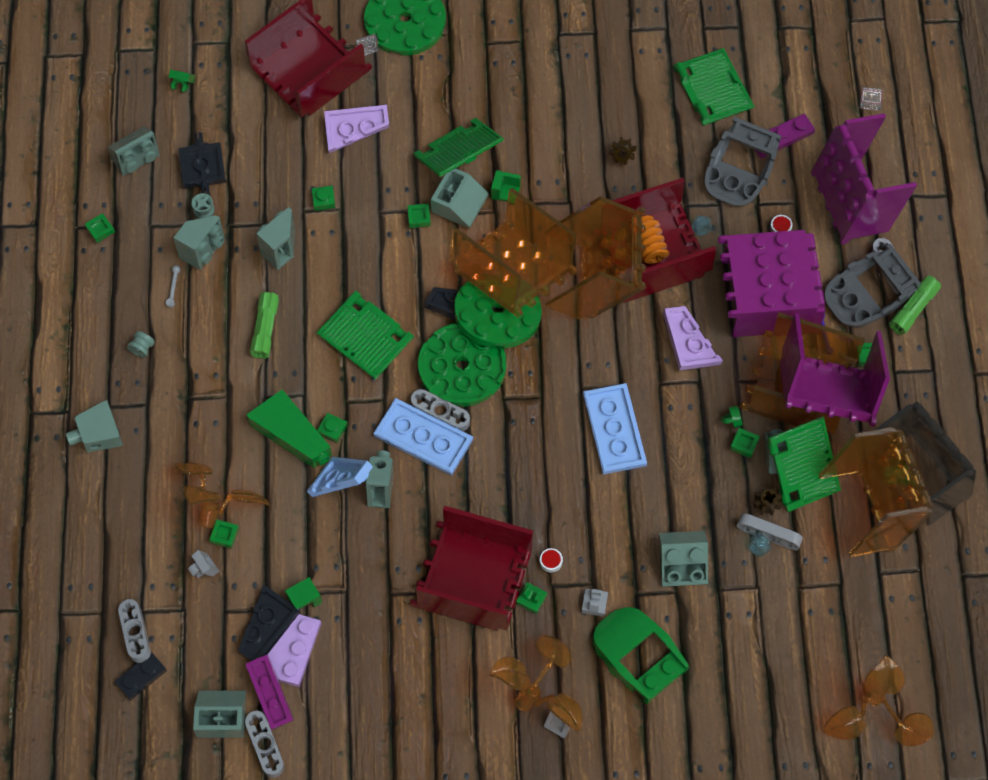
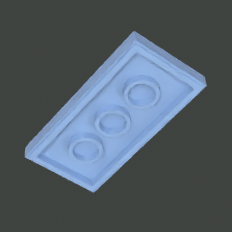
[583,383,647,475]
[373,398,473,476]

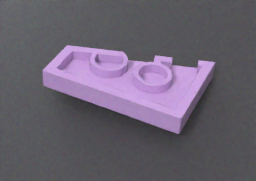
[324,105,389,153]
[663,306,723,371]
[268,614,322,687]

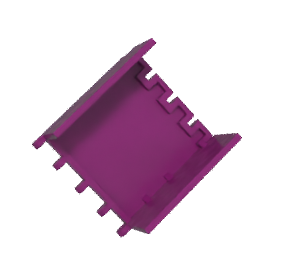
[811,113,917,244]
[717,230,825,337]
[780,313,890,427]

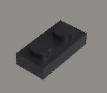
[114,652,167,701]

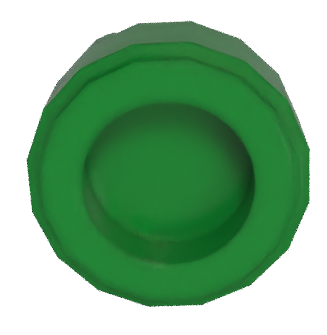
[721,405,743,428]

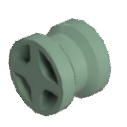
[191,193,215,219]
[127,331,155,358]

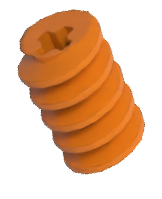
[632,215,669,264]

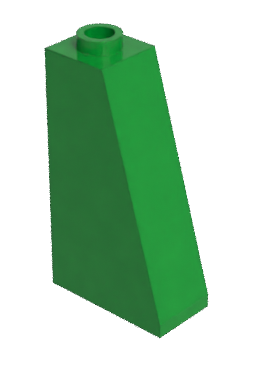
[246,389,332,468]

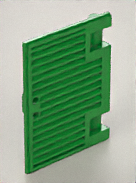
[673,48,755,126]
[413,118,504,177]
[317,291,414,380]
[767,416,841,512]

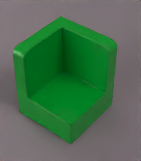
[491,170,521,204]
[285,577,322,610]

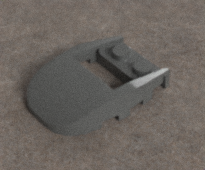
[705,117,781,206]
[825,244,921,328]

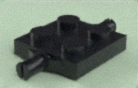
[178,132,226,196]

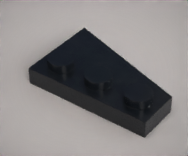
[424,287,497,320]
[238,584,300,662]

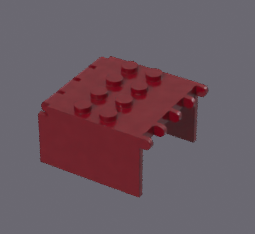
[245,0,372,117]
[592,178,716,302]
[409,506,533,631]

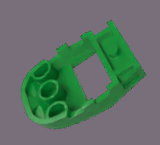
[592,607,689,704]

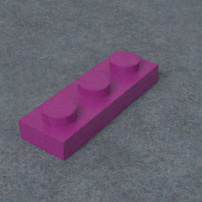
[754,113,815,159]
[246,655,294,730]

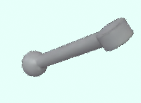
[166,265,180,308]

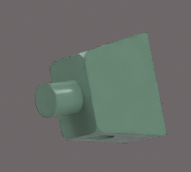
[66,400,123,452]
[366,450,394,508]

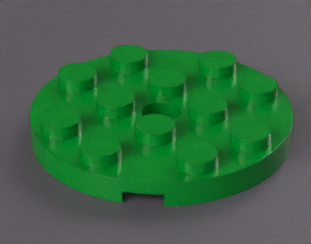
[364,0,446,56]
[454,273,542,348]
[418,323,507,407]

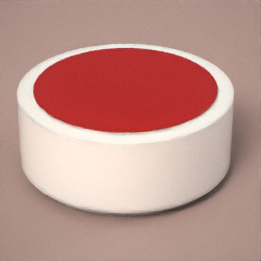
[770,215,792,232]
[540,548,563,573]

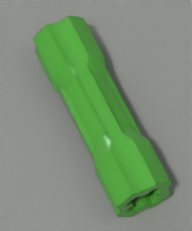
[889,275,941,335]
[250,292,279,359]

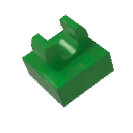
[168,69,196,92]
[516,582,548,615]

